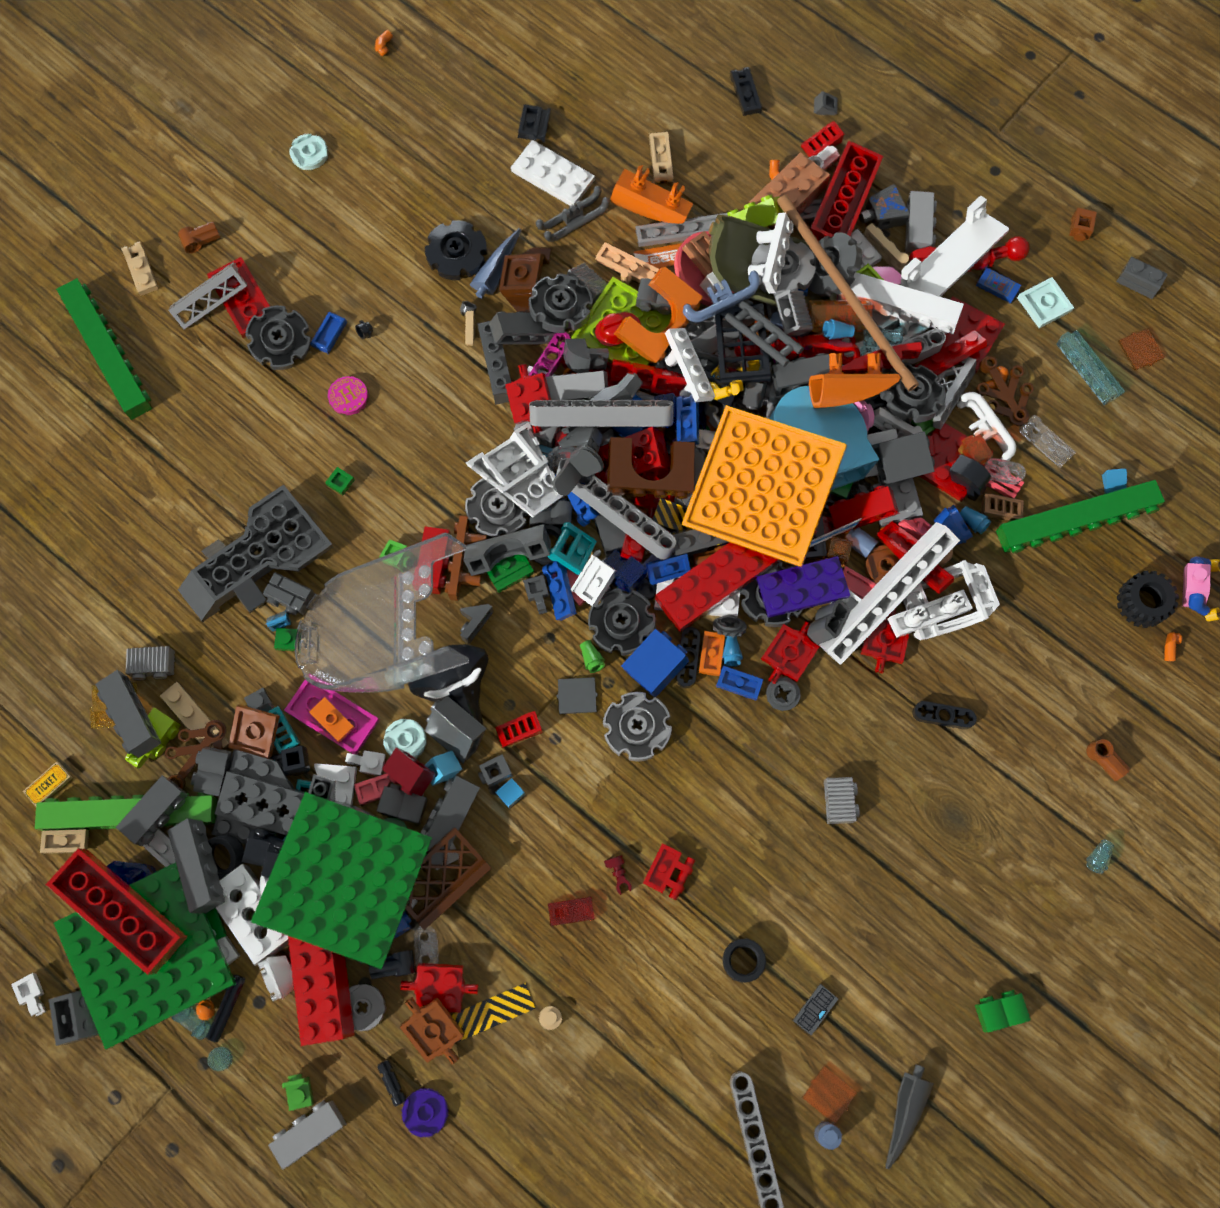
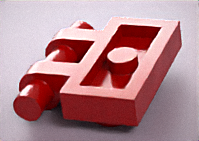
[643,843,695,901]

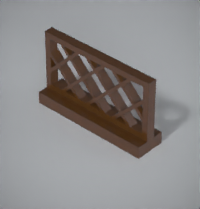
[405,827,491,930]

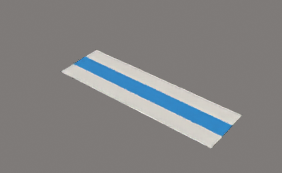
[810,519,861,547]

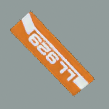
[634,243,682,268]

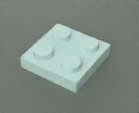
[1017,277,1074,328]

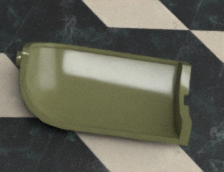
[709,215,839,322]

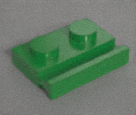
[486,555,534,593]

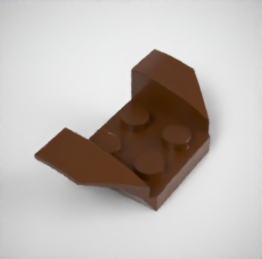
[499,247,552,313]

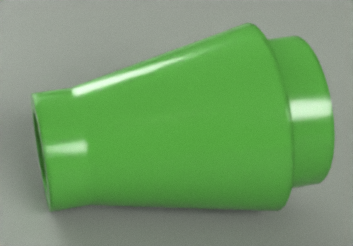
[580,640,605,673]

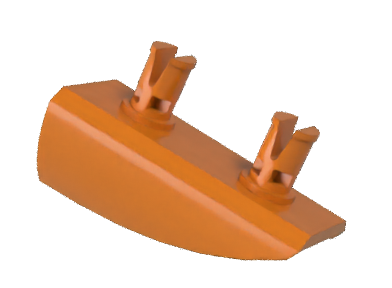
[610,165,693,224]
[809,353,901,408]

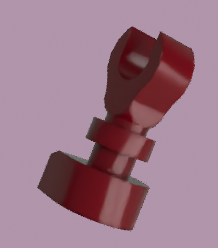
[604,855,632,895]

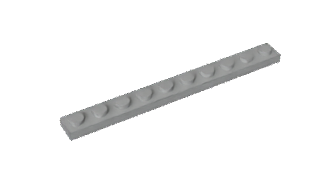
[636,199,822,247]

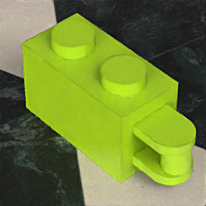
[125,707,181,769]

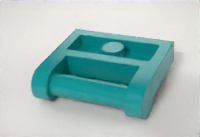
[548,522,597,575]

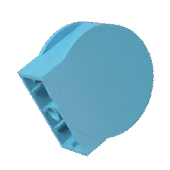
[769,386,879,490]

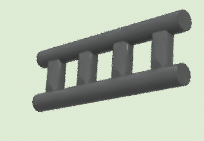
[724,301,804,367]

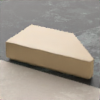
[465,311,475,345]

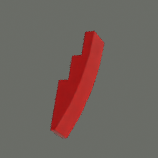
[842,342,922,374]
[610,359,687,396]
[877,521,954,594]

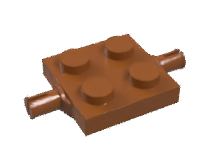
[400,997,465,1065]

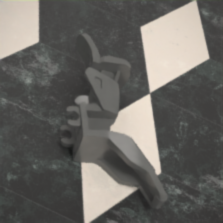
[553,373,643,496]

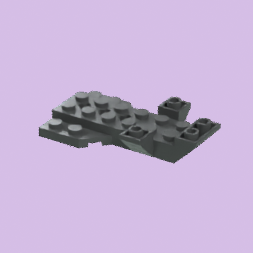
[178,485,333,622]
[212,750,371,844]

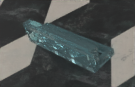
[1056,330,1125,405]

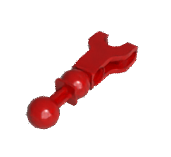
[909,236,1030,273]
[734,335,860,365]

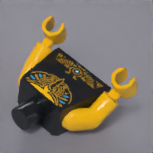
[703,360,760,407]

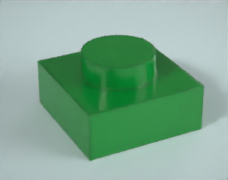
[325,467,355,496]
[274,628,299,651]

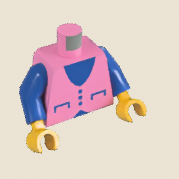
[1182,556,1220,621]

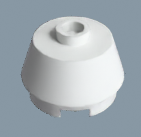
[258,955,294,1001]

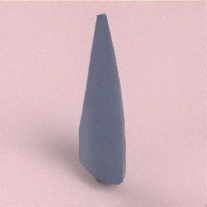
[470,228,522,298]

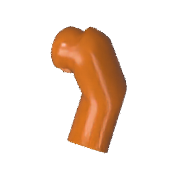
[375,30,393,56]
[769,159,780,180]
[984,366,1009,389]
[1164,632,1182,661]

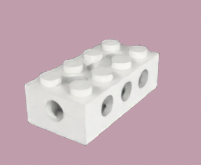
[216,864,289,965]

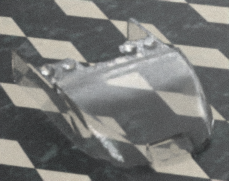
[295,533,469,693]

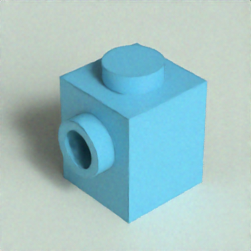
[425,751,462,786]

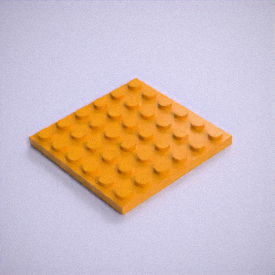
[681,405,847,567]

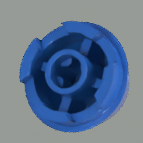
[934,505,973,545]

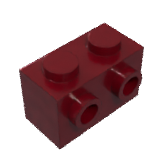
[382,747,436,796]

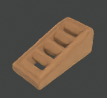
[981,494,1023,520]

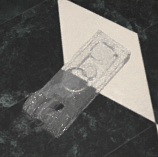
[1019,415,1076,468]

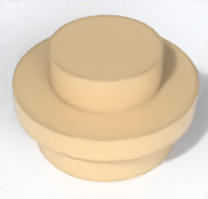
[539,1006,562,1030]

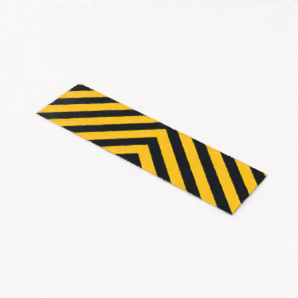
[653,498,726,546]
[451,983,535,1043]

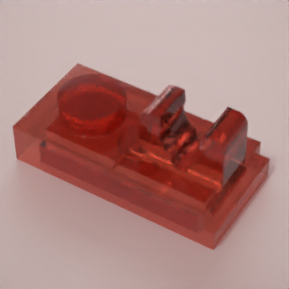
[548,897,595,926]

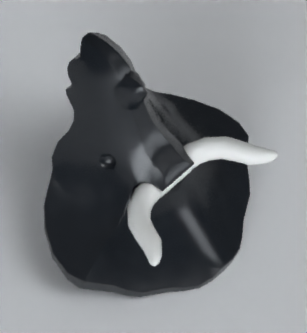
[408,644,489,725]

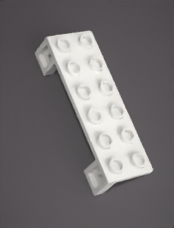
[901,196,1009,297]

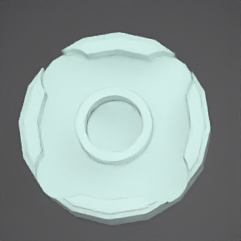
[289,134,328,170]
[383,719,427,758]

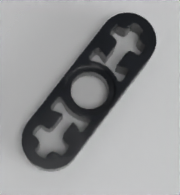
[676,627,700,688]
[912,701,977,730]

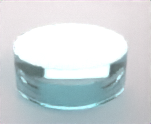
[208,1047,233,1071]

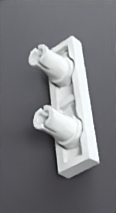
[748,213,793,293]
[665,328,715,402]
[888,590,973,638]

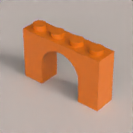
[614,267,702,363]

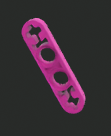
[529,332,570,377]

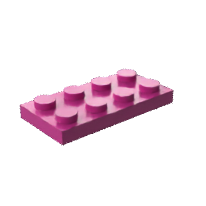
[284,675,380,755]

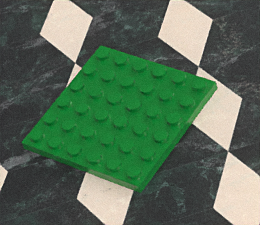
[251,792,432,969]
[54,862,236,1050]

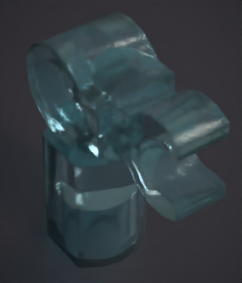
[860,329,903,356]

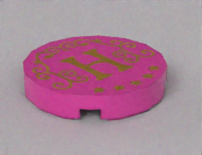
[328,376,368,415]

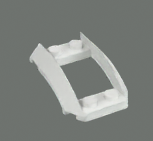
[903,560,1000,641]

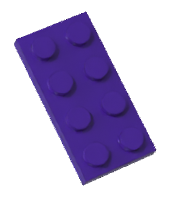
[756,556,850,618]

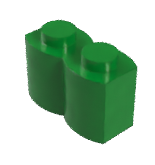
[975,990,1031,1033]

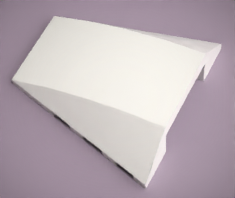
[466,422,564,517]

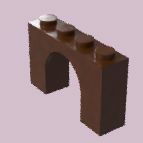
[607,437,695,499]

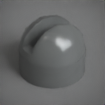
[460,301,477,317]

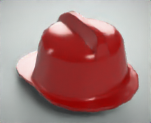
[595,312,641,347]

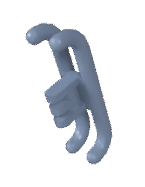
[683,270,760,323]

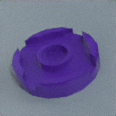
[402,1088,448,1137]

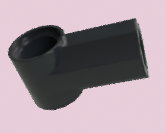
[369,950,416,979]

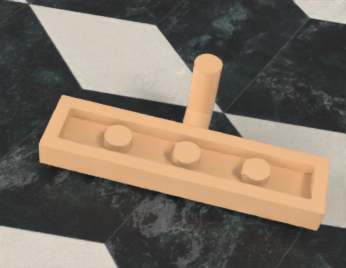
[595,242,659,285]

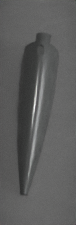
[885,1064,934,1169]

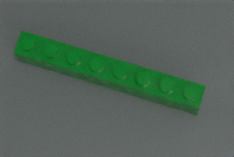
[56,278,152,420]
[996,480,1165,554]

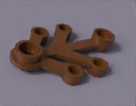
[976,356,1034,426]
[165,720,227,789]

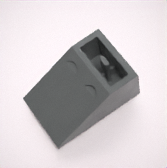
[49,991,99,1046]

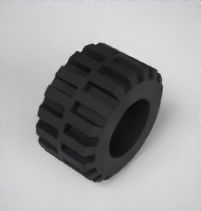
[1117,571,1179,628]

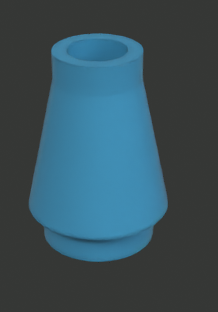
[822,319,855,340]
[960,506,991,534]
[722,636,743,667]

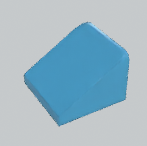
[1102,469,1127,494]
[266,611,292,632]
[495,778,526,809]

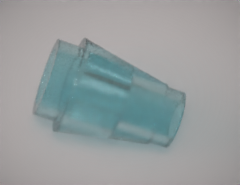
[1086,839,1114,874]

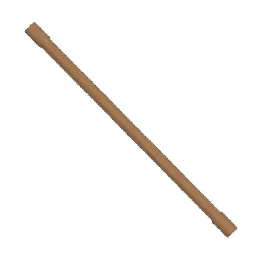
[777,194,919,391]

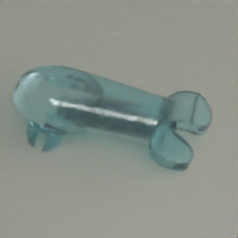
[171,1007,211,1040]

